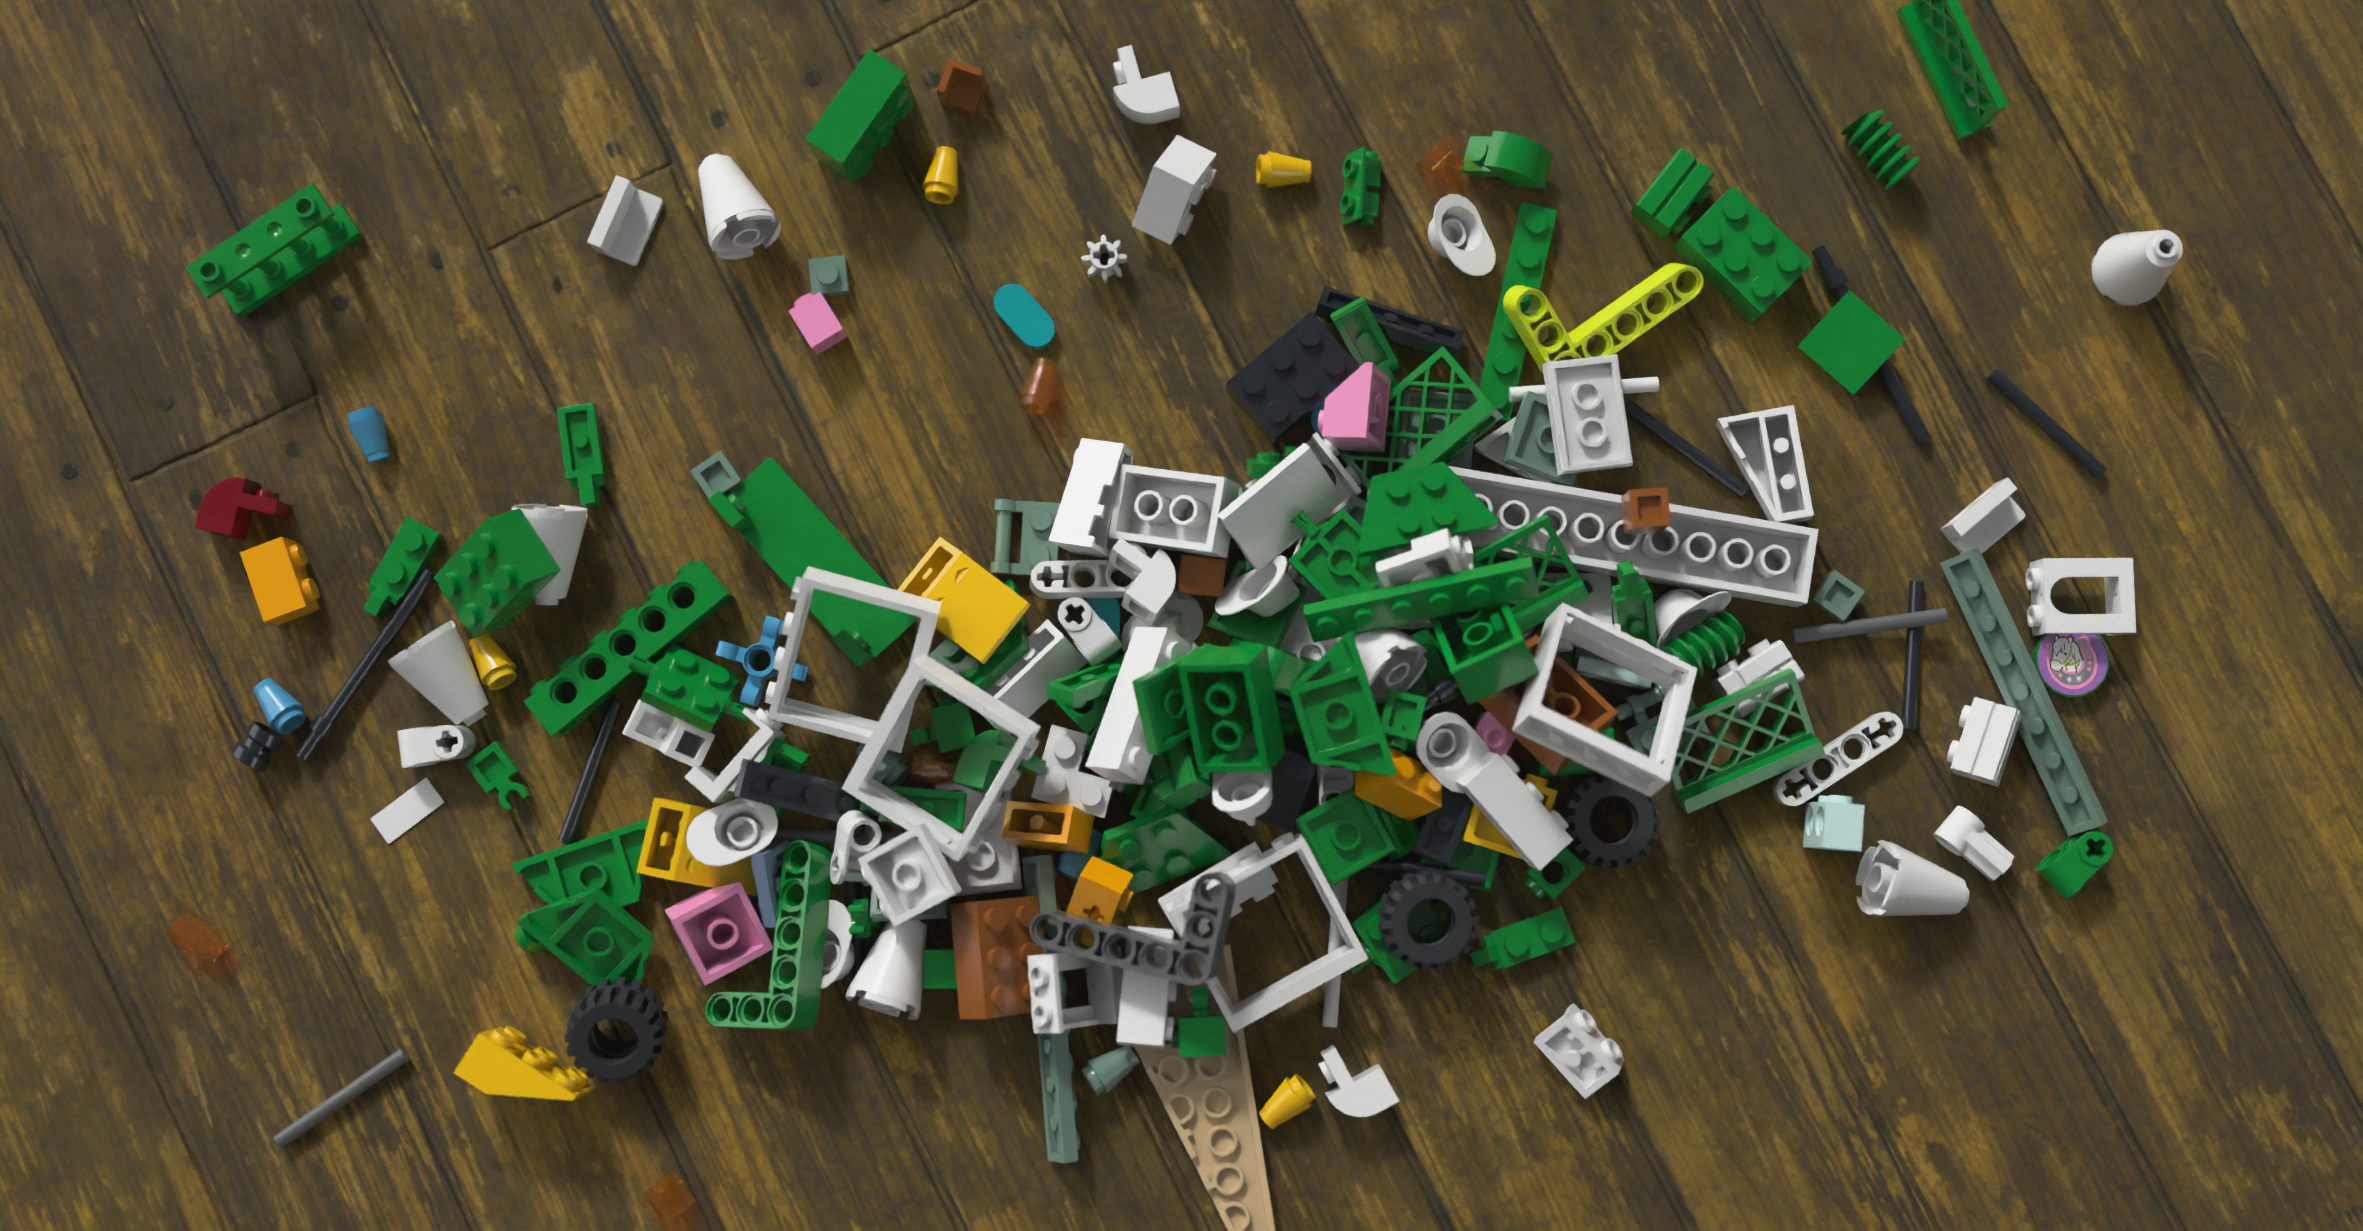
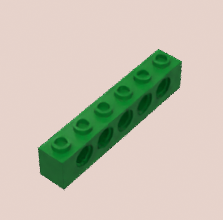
[524,559,735,738]

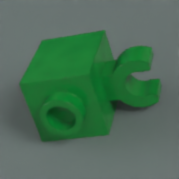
[909,697,978,755]
[1172,988,1226,1058]

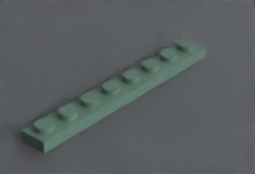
[1940,547,2108,836]
[1022,855,1080,1163]

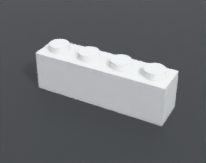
[1086,627,1191,784]

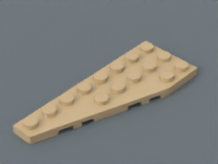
[1123,944,1275,1231]

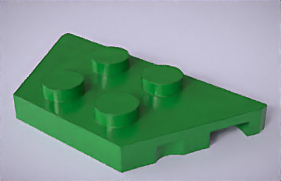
[1356,462,1499,558]
[924,579,1030,695]
[1289,632,1397,776]
[1099,806,1232,894]
[511,819,649,907]
[517,887,655,987]

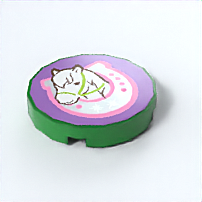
[2031,634,2110,698]

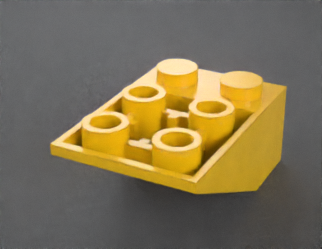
[897,537,1031,664]
[637,798,757,896]
[454,1026,596,1101]

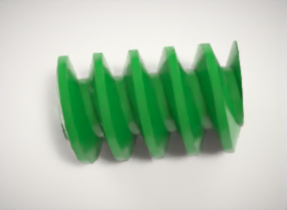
[1840,109,1920,192]
[1660,610,1745,678]

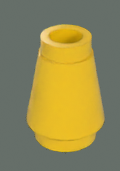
[922,146,959,204]
[1256,151,1311,188]
[469,633,517,690]
[1259,1074,1316,1129]

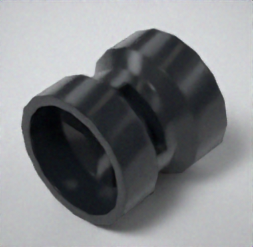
[231,720,286,772]

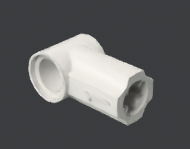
[1933,806,2015,881]

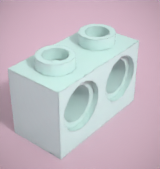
[1803,795,1865,851]

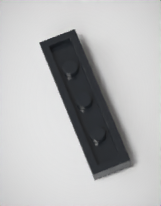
[1315,285,1464,360]
[733,759,879,828]

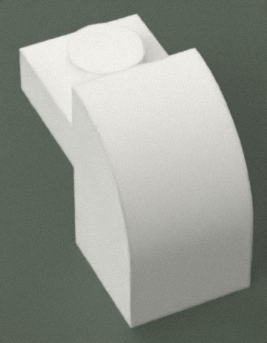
[1113,45,1180,124]
[1108,537,1176,627]
[622,699,715,767]
[1318,1045,1399,1117]

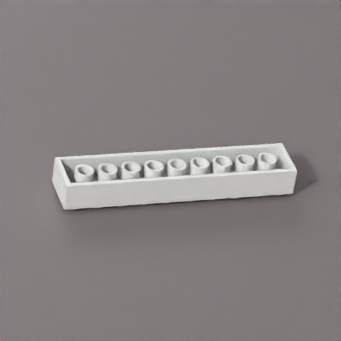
[1448,466,1819,607]

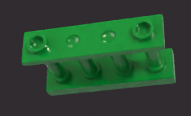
[185,183,364,318]

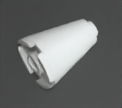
[698,154,782,260]
[2091,230,2183,306]
[512,504,588,605]
[387,619,489,727]
[1335,626,1427,704]
[1856,840,1969,916]
[845,919,927,1020]

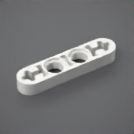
[1029,560,1134,599]
[1772,712,1903,806]

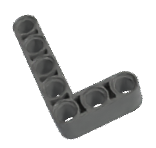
[1030,872,1236,986]

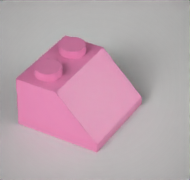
[1318,362,1391,452]
[665,882,774,986]

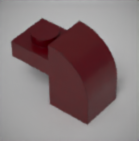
[194,477,292,540]

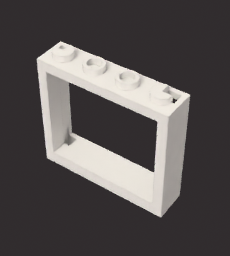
[765,566,942,753]
[1513,603,1697,797]
[841,654,1041,862]
[1166,832,1368,1033]

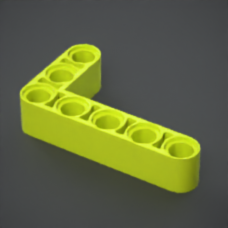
[1503,263,1704,375]

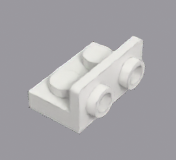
[1534,1003,1624,1099]

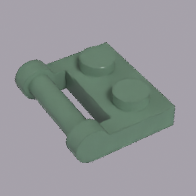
[990,499,1061,578]

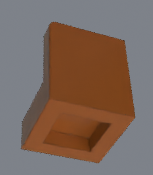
[937,58,987,117]
[1621,487,1671,534]
[1177,555,1226,600]

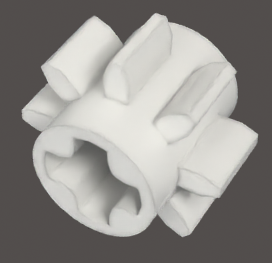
[1081,235,1127,284]

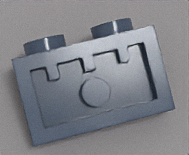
[751,840,789,928]

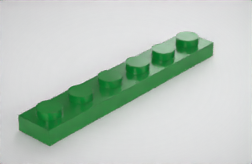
[1477,202,1557,423]
[1304,557,1540,643]

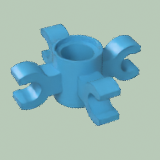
[715,615,809,707]

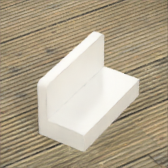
[587,175,664,266]
[1940,477,2025,554]

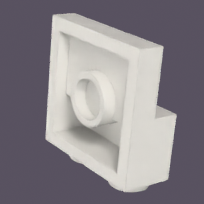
[1376,528,1476,626]
[858,822,962,927]

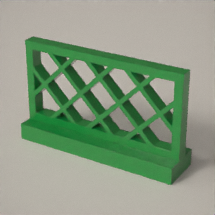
[1896,0,2009,142]
[1336,346,1503,490]
[1430,514,1590,632]
[1652,668,1825,814]

